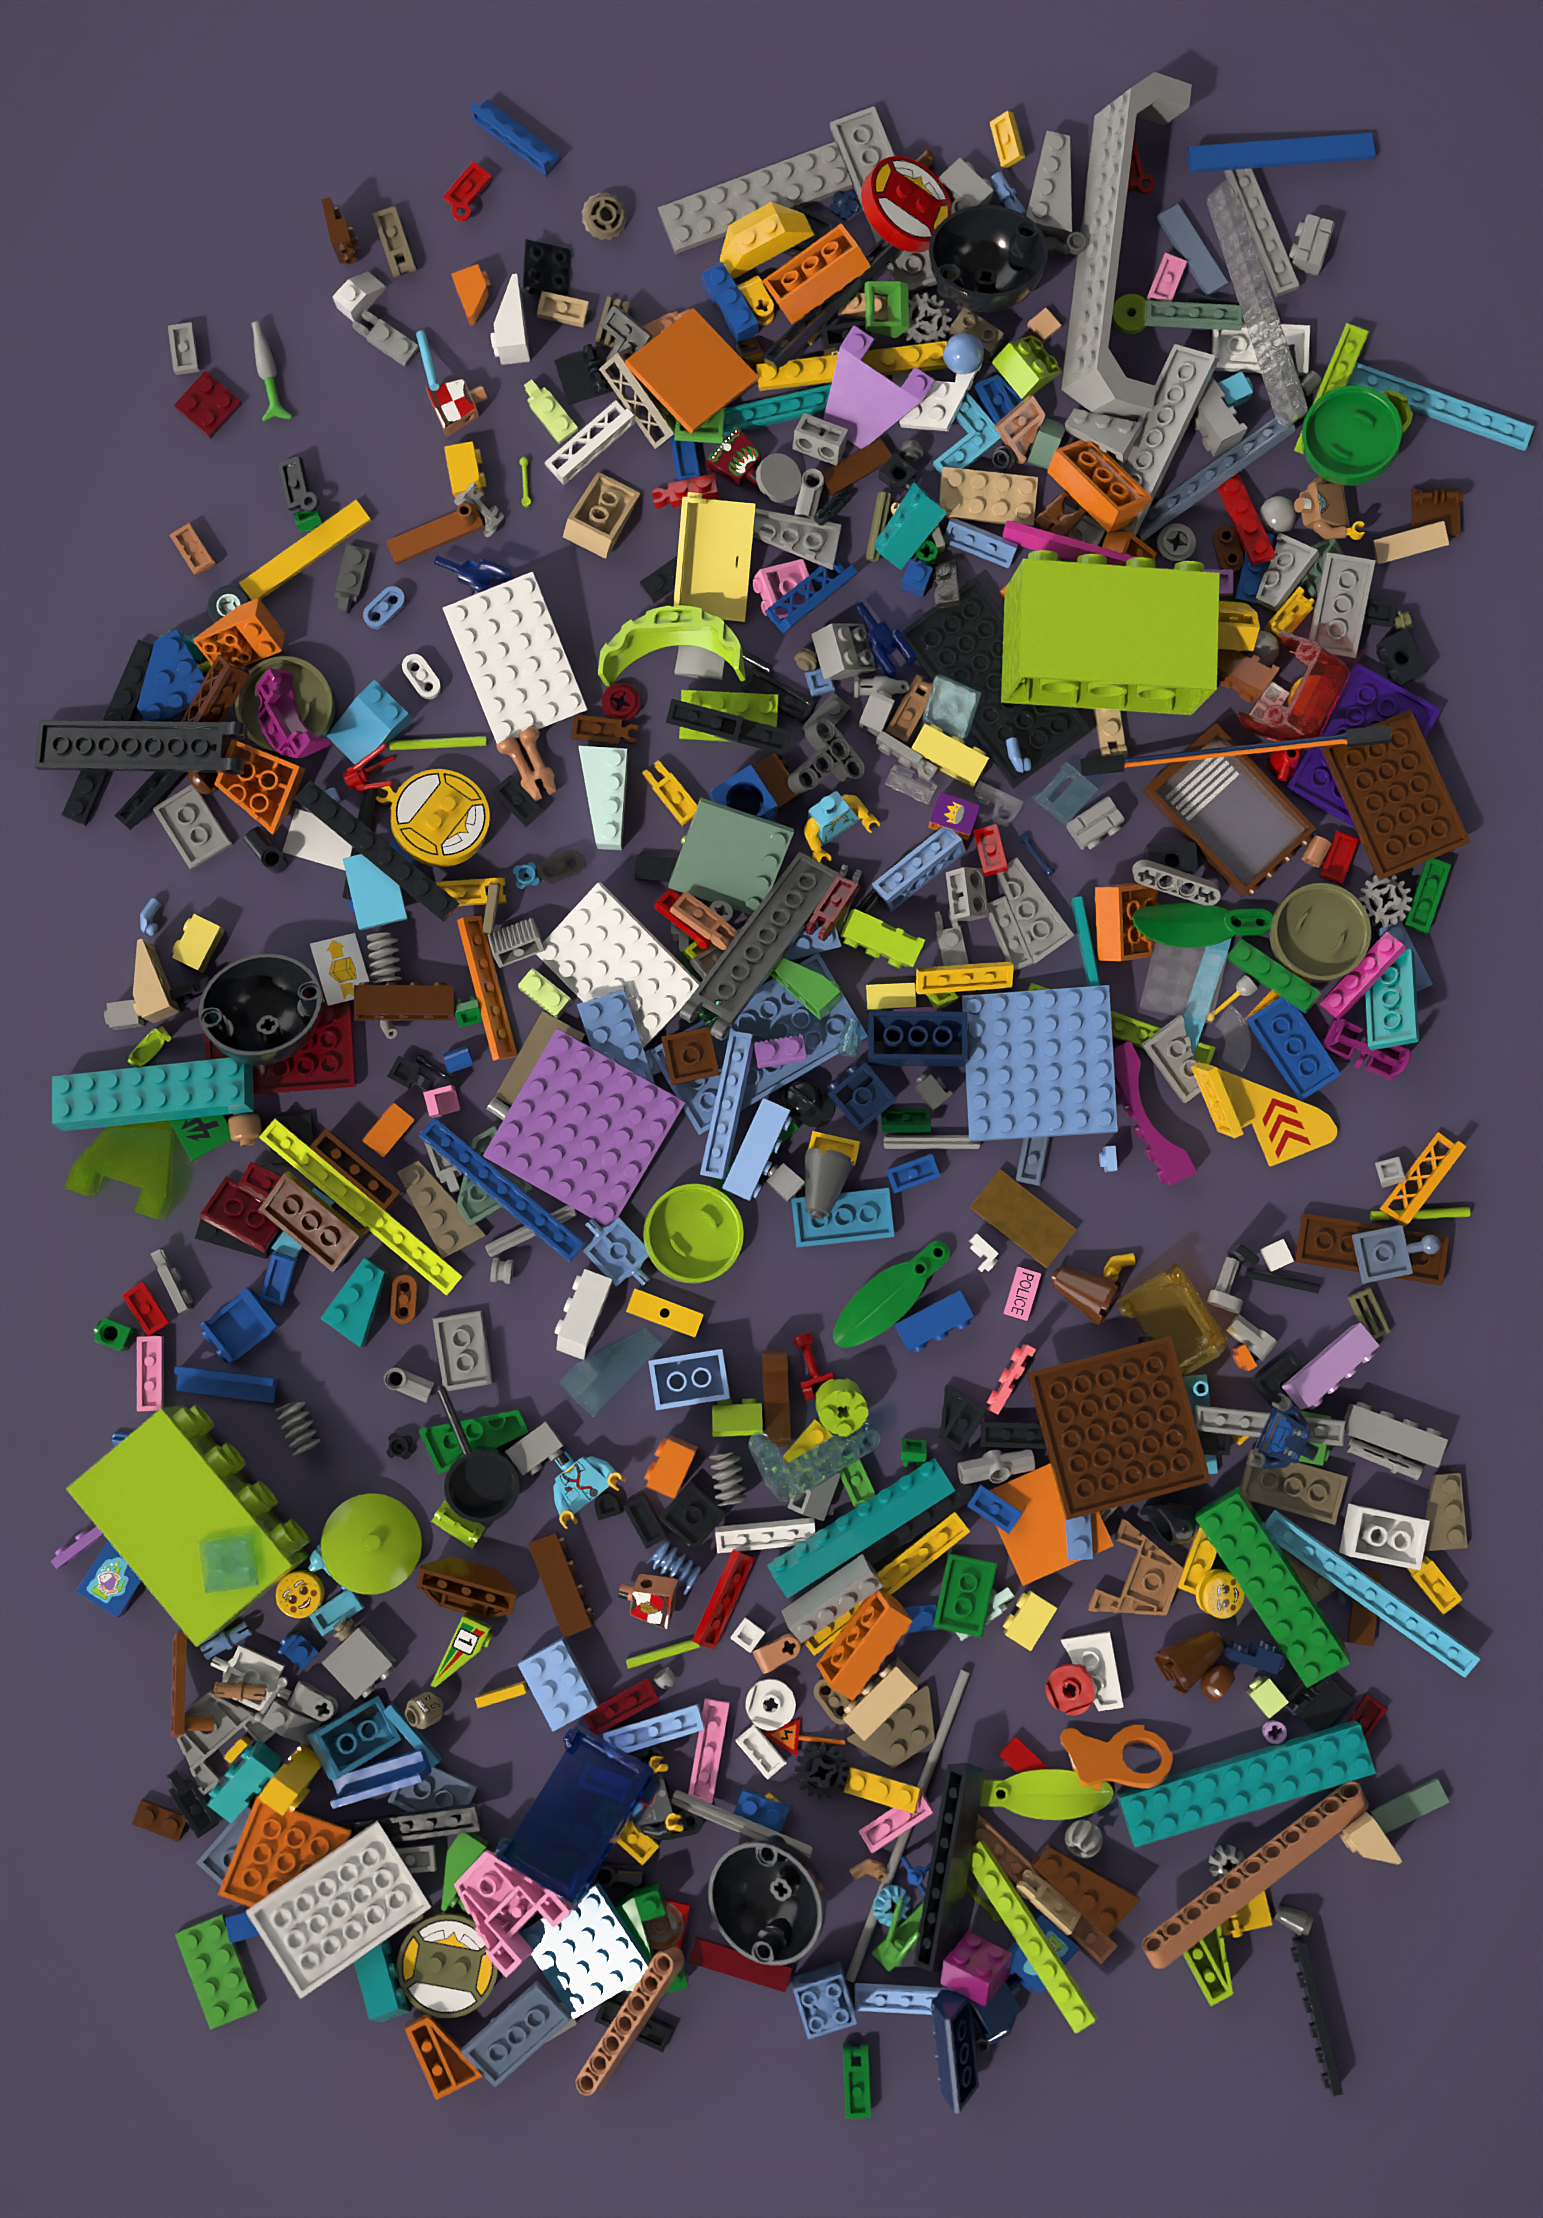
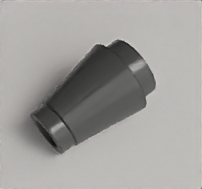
[1274,1905,1314,1936]

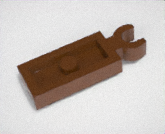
[571,714,639,746]

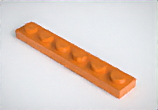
[457,916,518,1061]

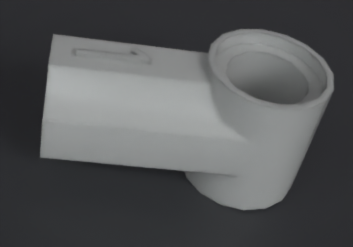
[794,469,824,519]
[1225,1314,1278,1362]
[384,1367,435,1403]

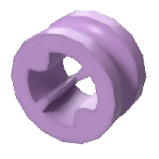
[1262,1720,1287,1744]

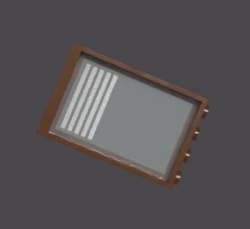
[1142,723,1316,898]

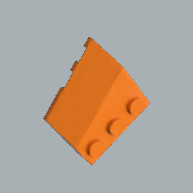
[214,739,306,835]
[1095,881,1164,961]

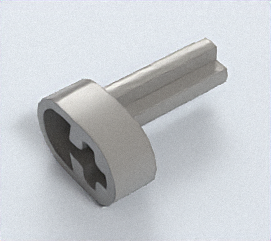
[1207,1257,1243,1314]

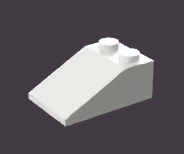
[491,274,530,365]
[1339,1503,1430,1570]

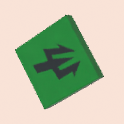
[168,1115,232,1162]

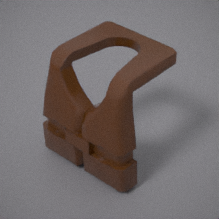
[1034,491,1091,538]

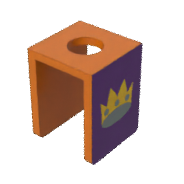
[928,792,980,841]

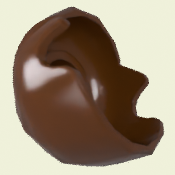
[188,772,219,795]
[1200,1664,1235,1703]

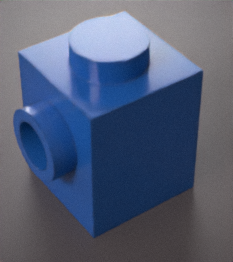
[900,560,933,598]

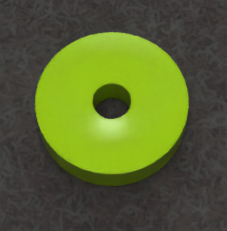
[1112,294,1147,334]

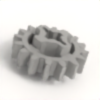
[904,293,952,345]
[1358,875,1413,928]

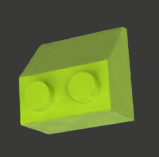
[712,1398,763,1437]

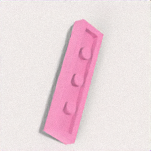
[688,1698,729,1804]

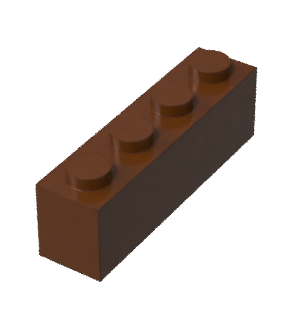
[354,982,454,1021]
[309,1128,404,1212]
[528,1531,595,1638]

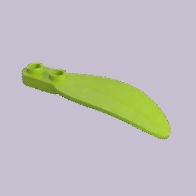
[980,1769,1113,1820]

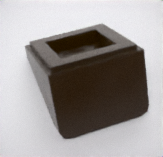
[734,337,765,370]

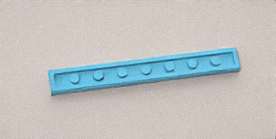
[1347,363,1535,451]

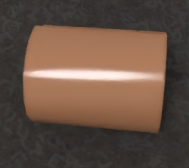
[1301,835,1331,868]

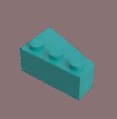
[208,1740,282,1823]

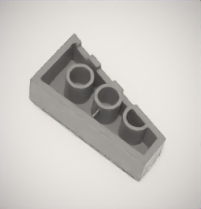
[1026,131,1072,243]

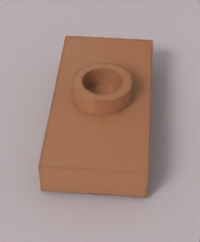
[170,522,216,577]

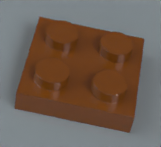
[661,1027,719,1086]

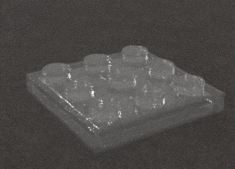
[1140,942,1228,1024]

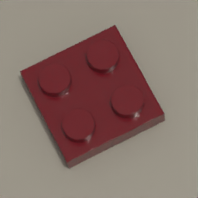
[173,370,242,439]

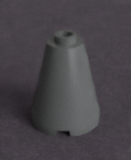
[805,1148,854,1220]

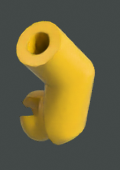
[1103,1253,1135,1279]

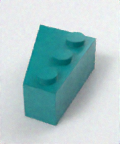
[874,482,947,570]
[320,1258,388,1347]
[354,1939,411,2022]

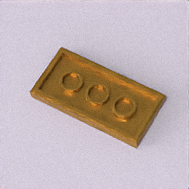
[969,1169,1077,1268]

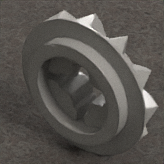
[1157,523,1196,562]

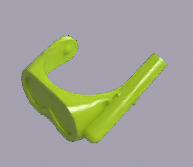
[127,1026,171,1068]

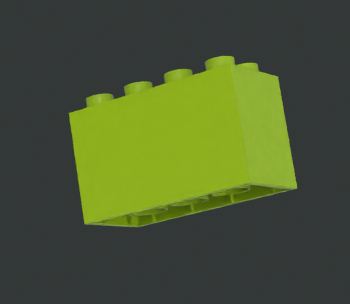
[1001,550,1220,715]
[66,1404,310,1647]

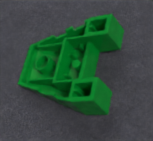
[614,1882,689,1995]

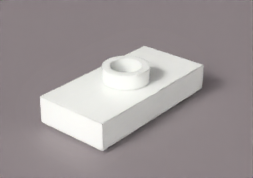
[735,1724,787,1780]

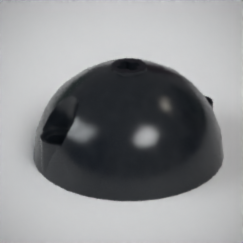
[929,205,1048,313]
[199,954,325,1065]
[708,1835,827,1965]

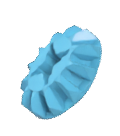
[873,1885,911,1927]

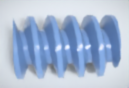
[646,1540,701,1595]

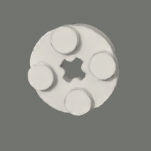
[746,1678,796,1730]

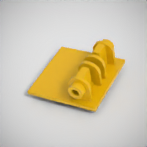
[1221,1890,1272,1937]

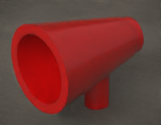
[1267,749,1300,781]

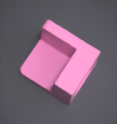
[423,1085,460,1118]

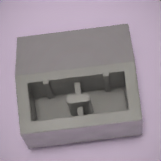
[811,623,876,680]

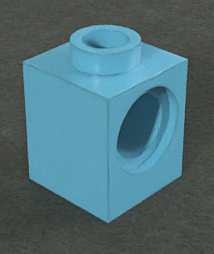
[1218,371,1253,408]

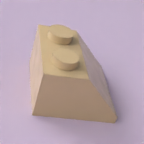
[1339,1811,1402,1864]

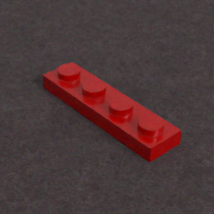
[1216,474,1275,567]
[692,1549,755,1650]

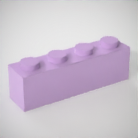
[1282,1323,1379,1410]

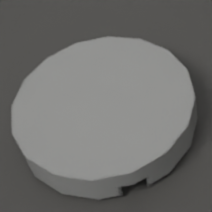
[756,453,802,503]

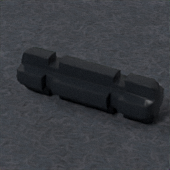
[813,489,851,526]

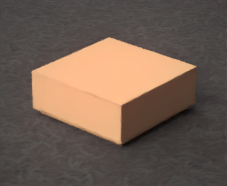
[1027,308,1061,343]

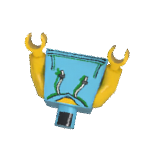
[804,791,880,864]

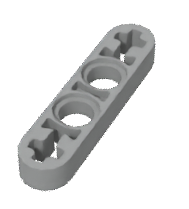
[1132,860,1221,905]

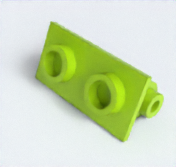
[431,1501,486,1549]

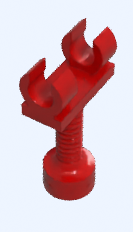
[793,1332,835,1401]

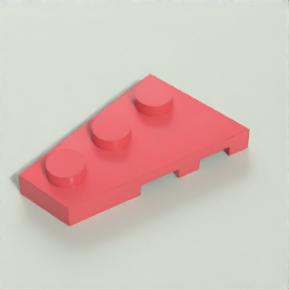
[986,1344,1036,1415]

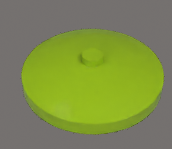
[321,1493,422,1595]

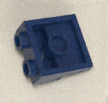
[826,1061,897,1131]
[1222,1639,1286,1675]

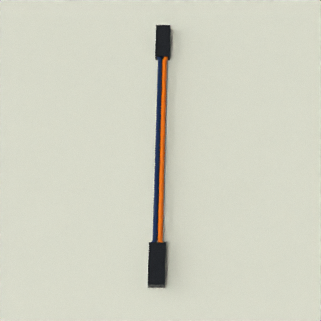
[1080,725,1392,776]

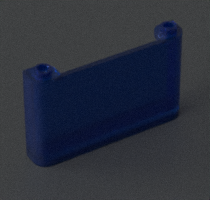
[495,1724,655,1907]

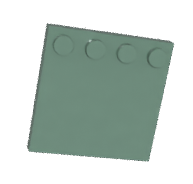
[668,798,794,915]

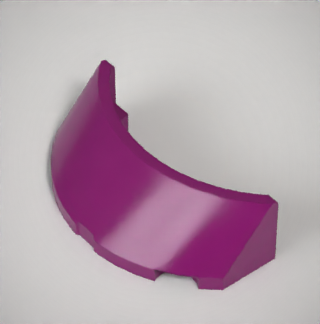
[256,668,332,758]

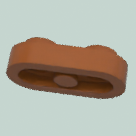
[390,1275,418,1324]

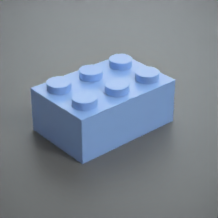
[648,1349,730,1410]
[518,1638,599,1731]

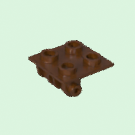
[1411,488,1463,536]

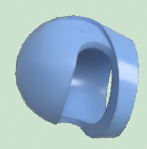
[943,333,984,375]

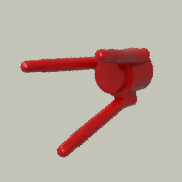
[343,744,395,793]

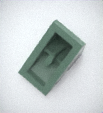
[1028,418,1065,470]

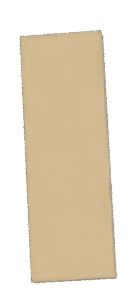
[1372,521,1449,564]

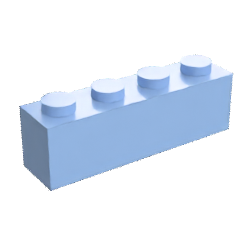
[722,1098,792,1201]

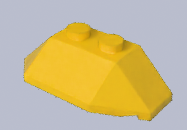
[720,202,814,279]

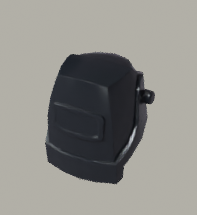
[1140,1503,1197,1546]

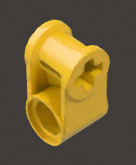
[737,276,774,326]

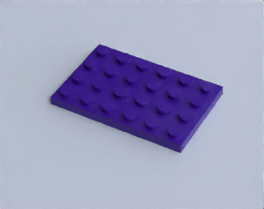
[1286,663,1442,827]

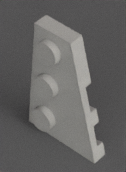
[1141,1015,1201,1103]

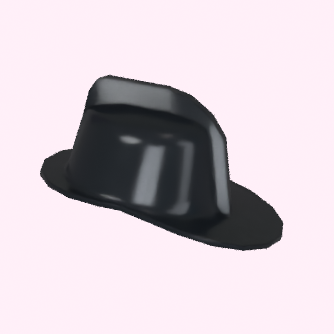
[780,1077,834,1127]

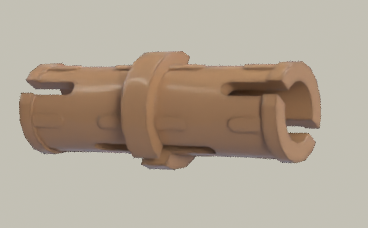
[214,1681,267,1701]

